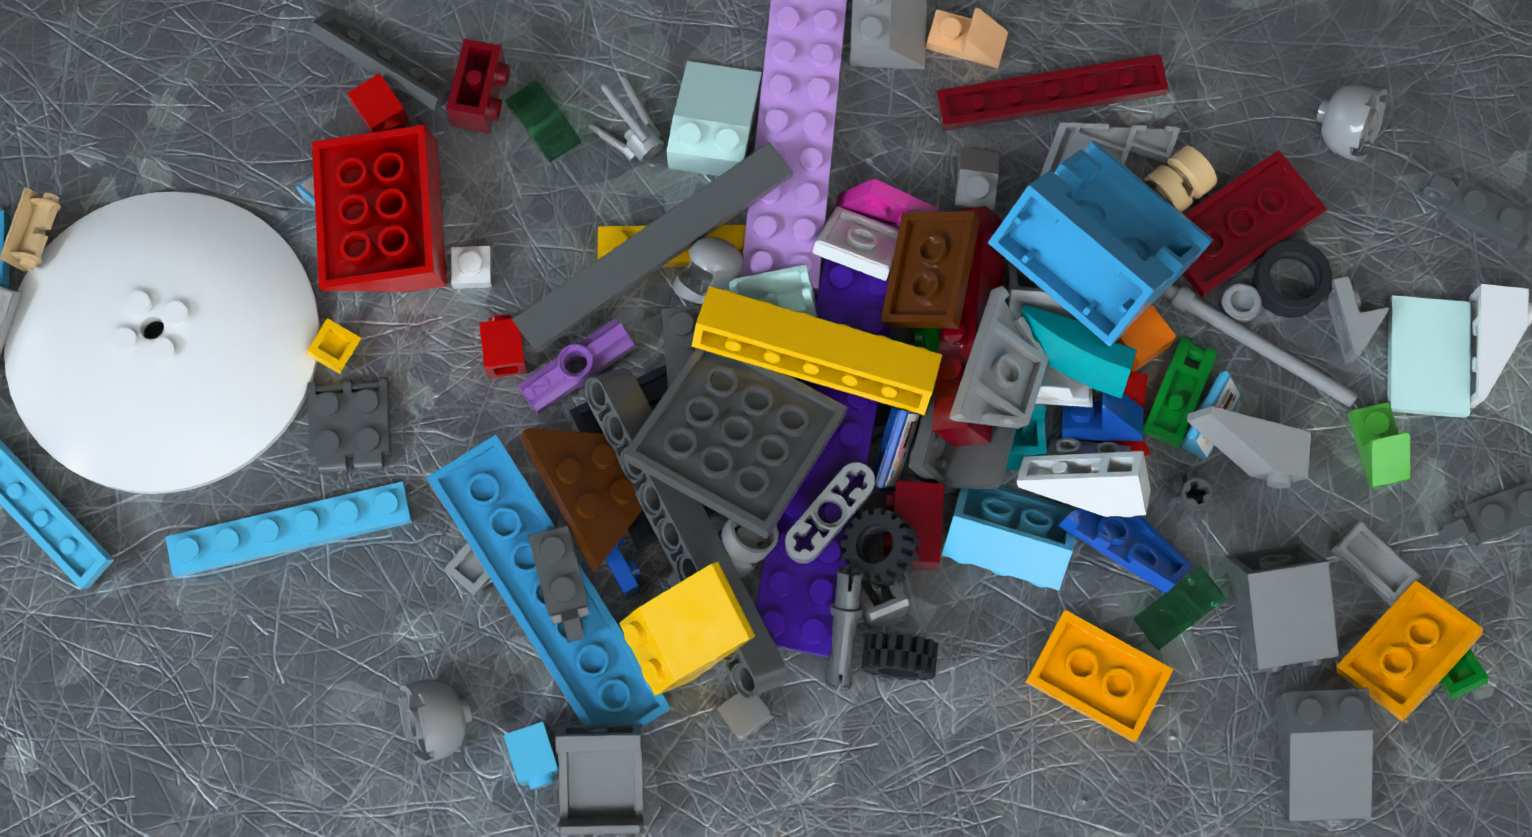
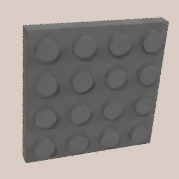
[624,348,848,539]

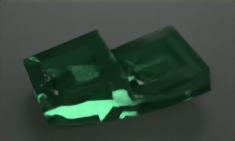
[504,80,582,163]
[1133,566,1227,651]

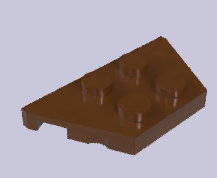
[520,428,643,571]

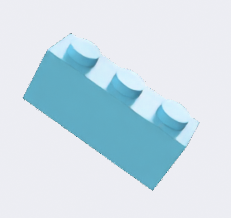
[942,486,1076,590]

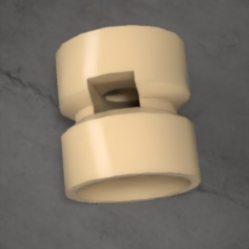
[1143,146,1217,213]

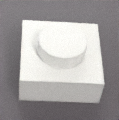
[451,246,492,289]

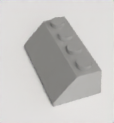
[849,0,927,70]

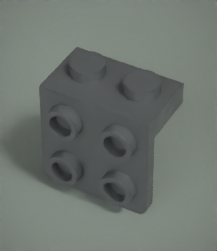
[908,395,1016,489]

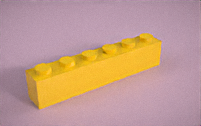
[692,286,942,415]

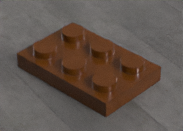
[880,211,980,329]

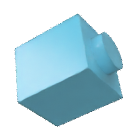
[503,722,559,790]

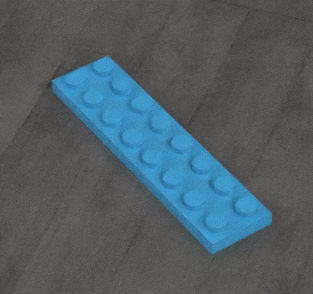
[427,435,671,727]

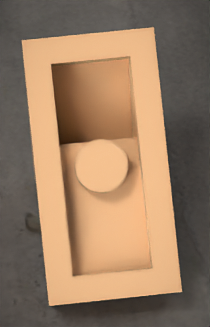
[926,7,1008,68]

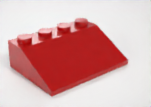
[312,125,447,292]

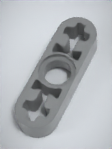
[785,462,875,564]

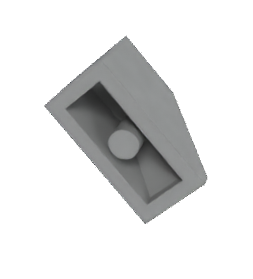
[952,147,999,212]

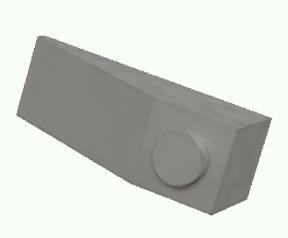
[1187,406,1311,488]

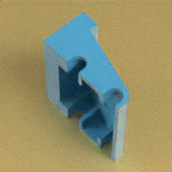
[988,141,1213,347]

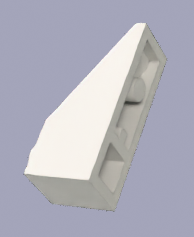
[1469,284,1532,408]
[1017,451,1151,517]

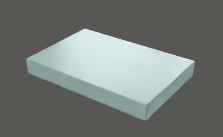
[1387,295,1471,418]

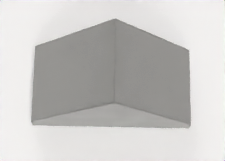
[847,557,909,630]

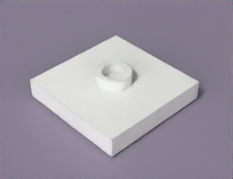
[812,206,899,281]

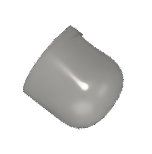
[672,237,743,305]

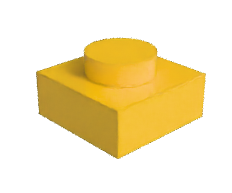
[306,318,362,374]

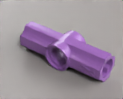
[518,319,635,415]

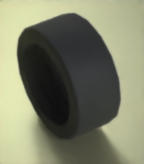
[1252,239,1332,318]

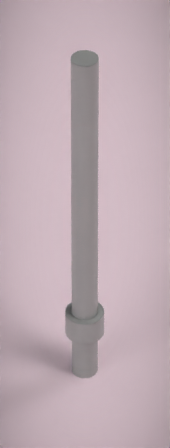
[1162,284,1358,408]

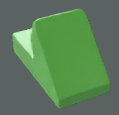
[1347,402,1411,489]

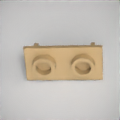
[0,187,61,273]

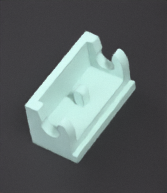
[729,264,817,318]

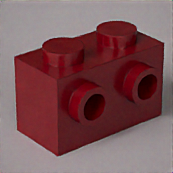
[446,39,511,134]

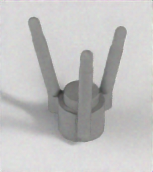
[588,76,664,163]

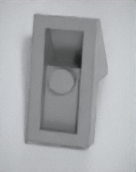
[1325,276,1389,364]

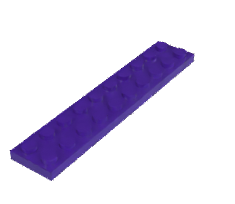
[755,258,892,658]

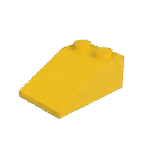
[619,562,755,696]

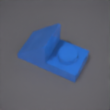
[1062,392,1143,441]

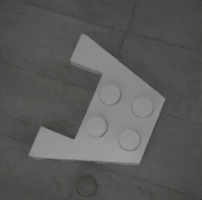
[1039,122,1181,178]

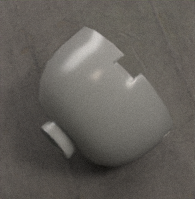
[1317,82,1387,163]
[399,679,472,765]

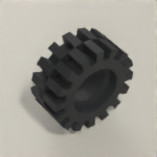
[861,632,938,681]

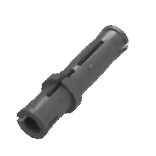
[825,566,864,691]

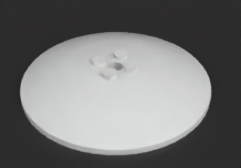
[4,191,321,494]

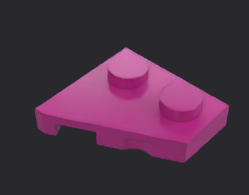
[835,178,940,227]

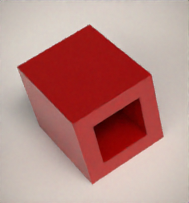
[347,73,410,133]
[479,314,528,379]

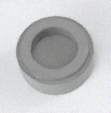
[1220,283,1262,324]

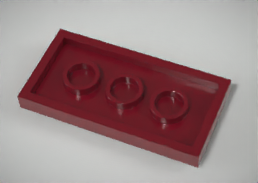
[1183,150,1327,298]

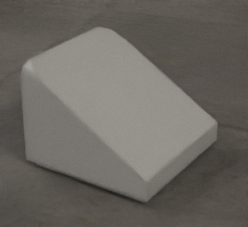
[716,693,773,742]

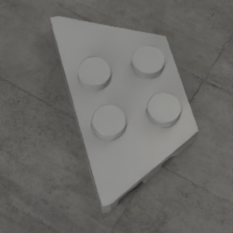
[949,286,1049,429]

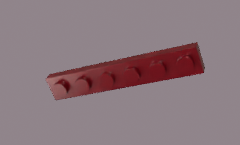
[936,54,1169,131]

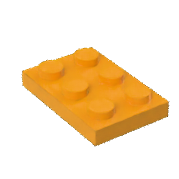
[1336,580,1483,722]
[1025,610,1174,743]

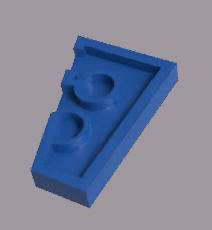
[1058,507,1194,593]

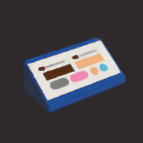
[872,406,921,488]

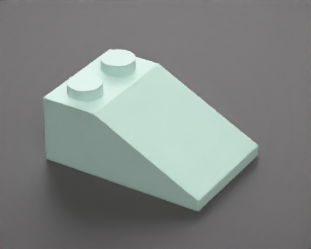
[667,61,762,176]

